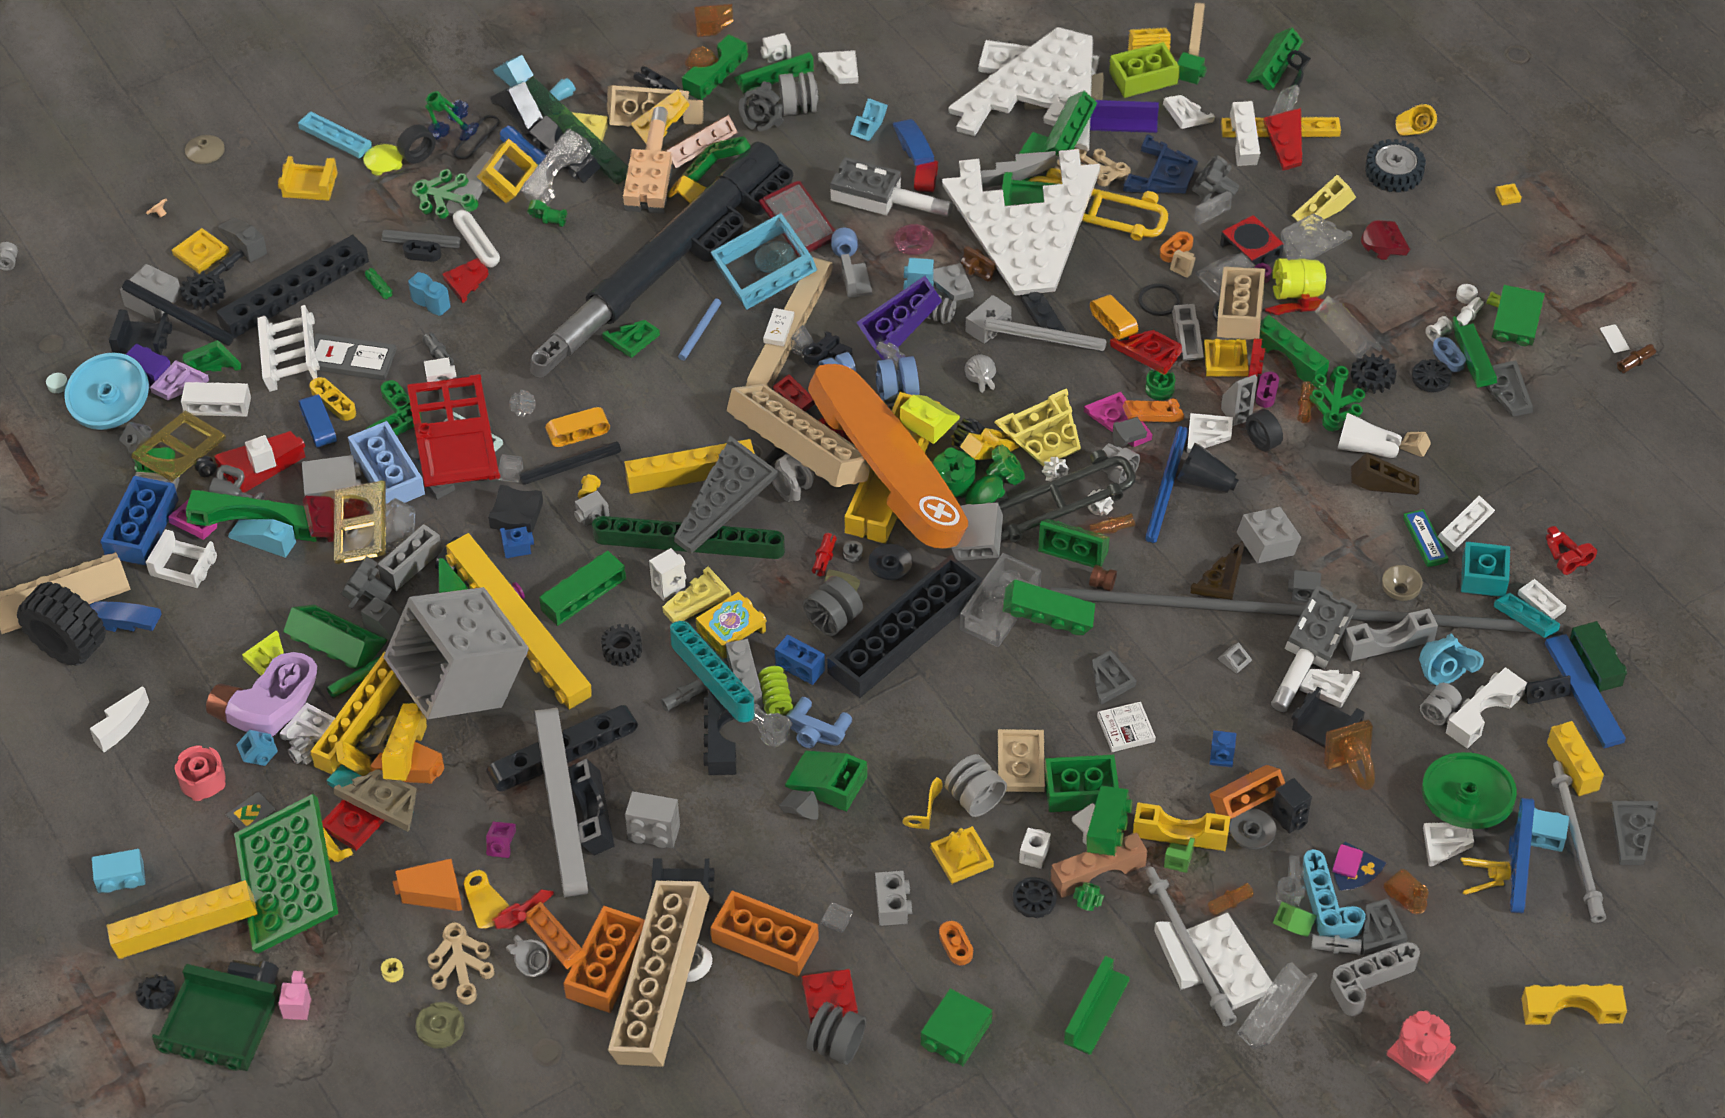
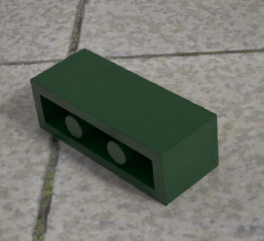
[1570,621,1627,692]

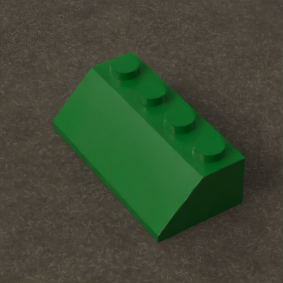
[283,605,387,669]

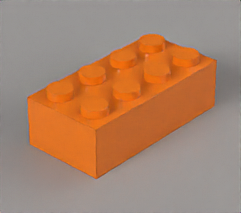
[711,891,819,977]
[564,906,645,1013]

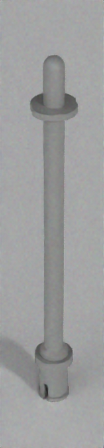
[1551,761,1606,923]
[1146,866,1237,1026]

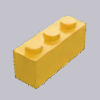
[1547,721,1604,797]

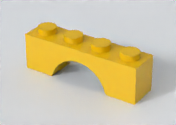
[382,703,427,781]
[1133,802,1230,851]
[1521,984,1627,1025]

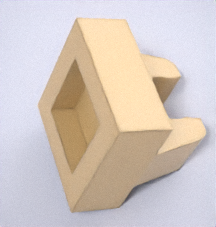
[1170,250,1195,278]

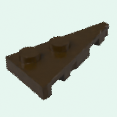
[1190,541,1245,600]

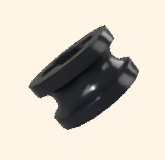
[195,456,217,478]

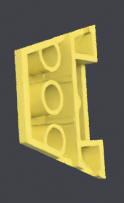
[994,388,1081,467]

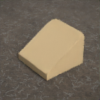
[683,100,704,125]
[1399,432,1431,457]

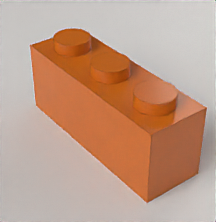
[1209,765,1285,819]

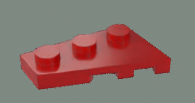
[1263,108,1302,171]

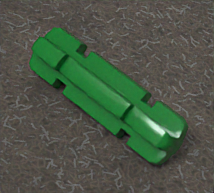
[365,268,393,299]

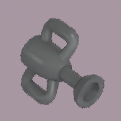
[209,465,265,500]

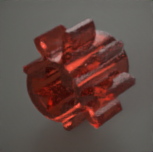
[341,497,370,524]

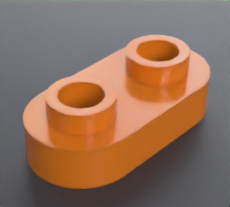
[1160,231,1193,263]
[939,921,973,965]

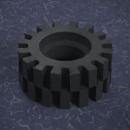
[601,624,642,667]

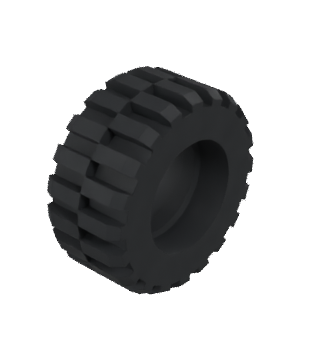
[17,582,106,666]

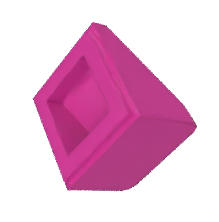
[1332,845,1363,879]

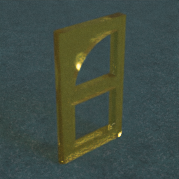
[132,410,226,482]
[334,481,386,564]

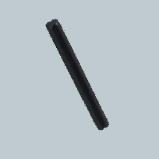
[122,279,234,346]

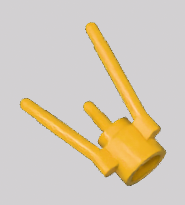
[1461,857,1511,895]

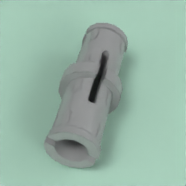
[1311,934,1361,955]

